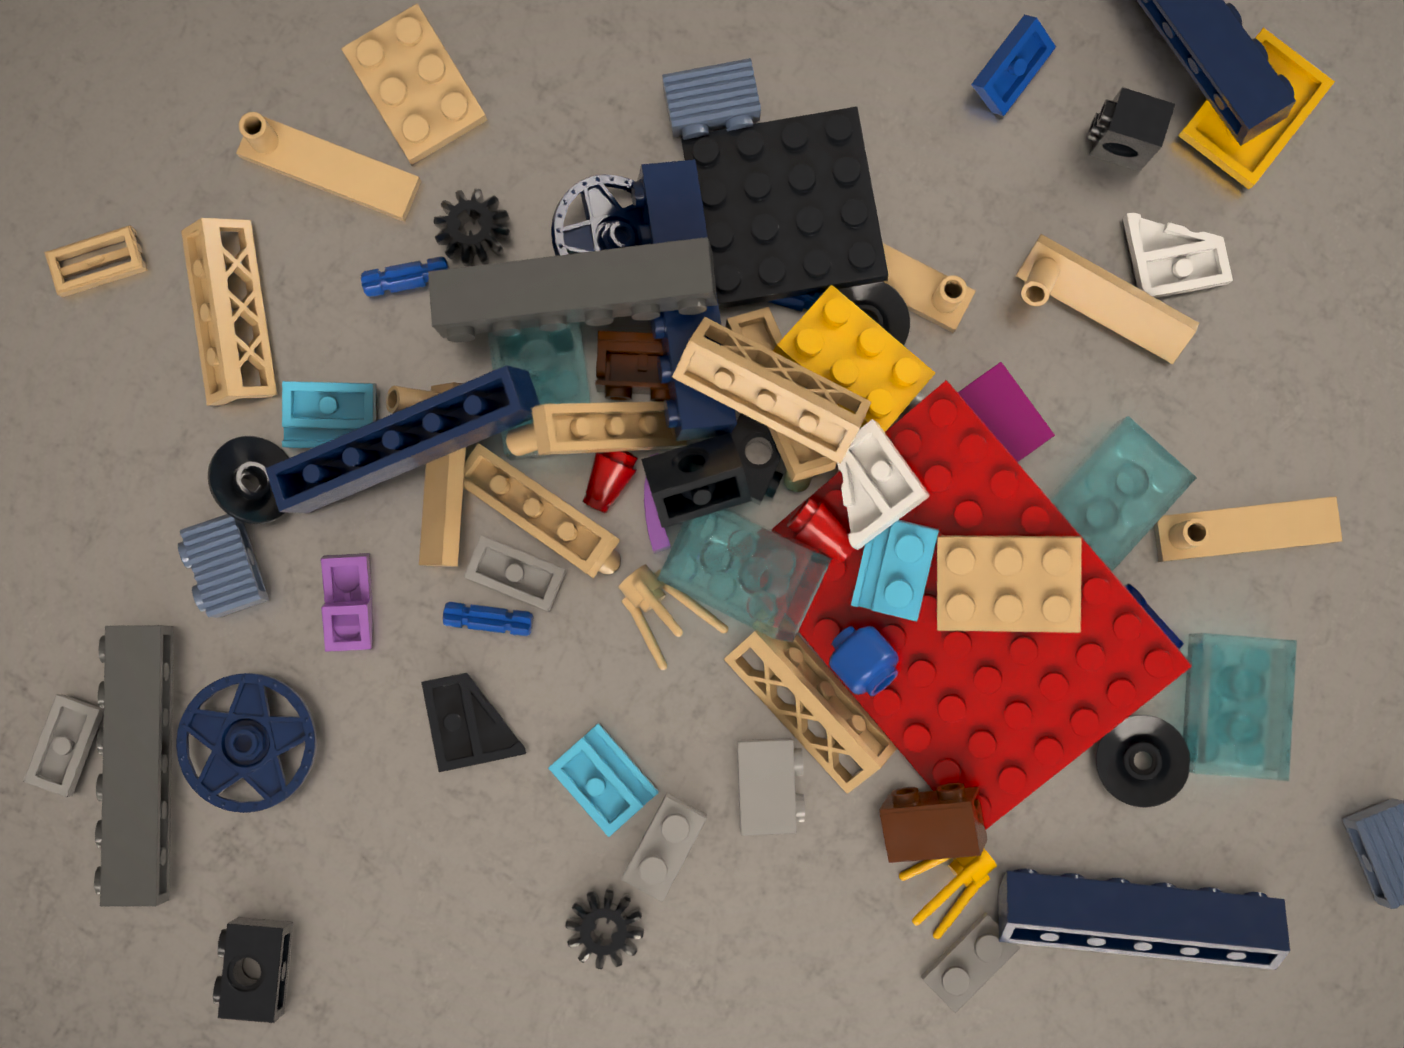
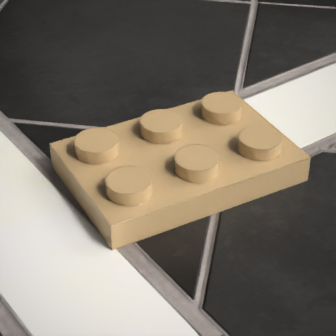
[341,4,487,165]
[937,535,1081,633]

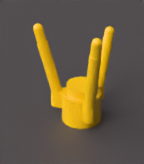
[899,849,997,939]

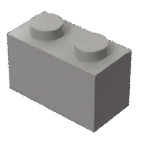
[737,738,805,836]
[621,793,707,902]

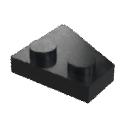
[421,673,526,772]

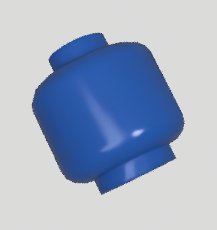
[829,626,899,696]

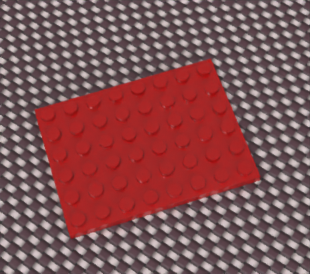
[737,380,1192,830]

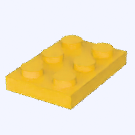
[1178,27,1335,190]
[773,285,935,432]

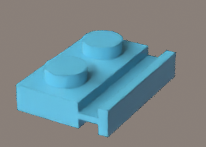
[282,381,376,448]
[851,520,939,622]
[548,723,659,837]

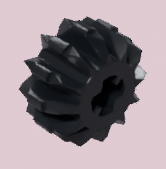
[433,188,511,267]
[565,888,644,969]

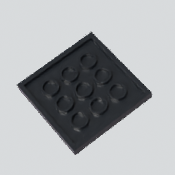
[681,106,888,309]

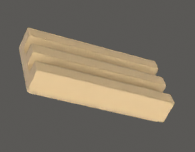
[44,225,148,298]

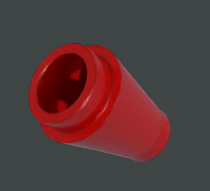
[582,451,638,513]
[787,498,854,563]

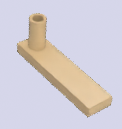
[236,112,421,222]
[1016,234,1199,364]
[883,243,976,333]
[725,307,837,492]
[386,382,466,567]
[506,401,687,456]
[463,443,621,578]
[1153,496,1343,562]

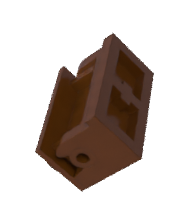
[595,331,670,402]
[879,783,988,863]

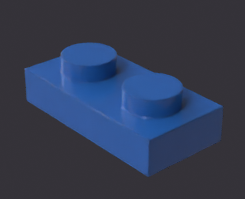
[971,14,1056,116]

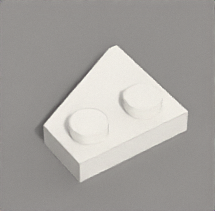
[1123,212,1233,298]
[838,419,930,550]

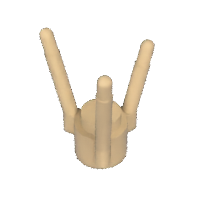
[619,564,728,670]

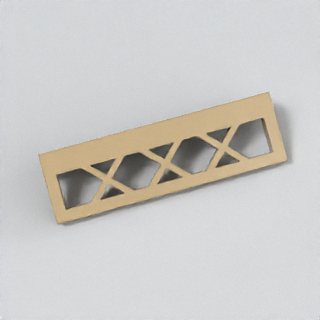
[181,218,277,406]
[672,317,871,464]
[724,611,897,794]

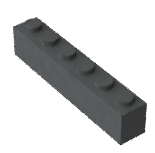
[428,237,717,342]
[94,625,174,907]

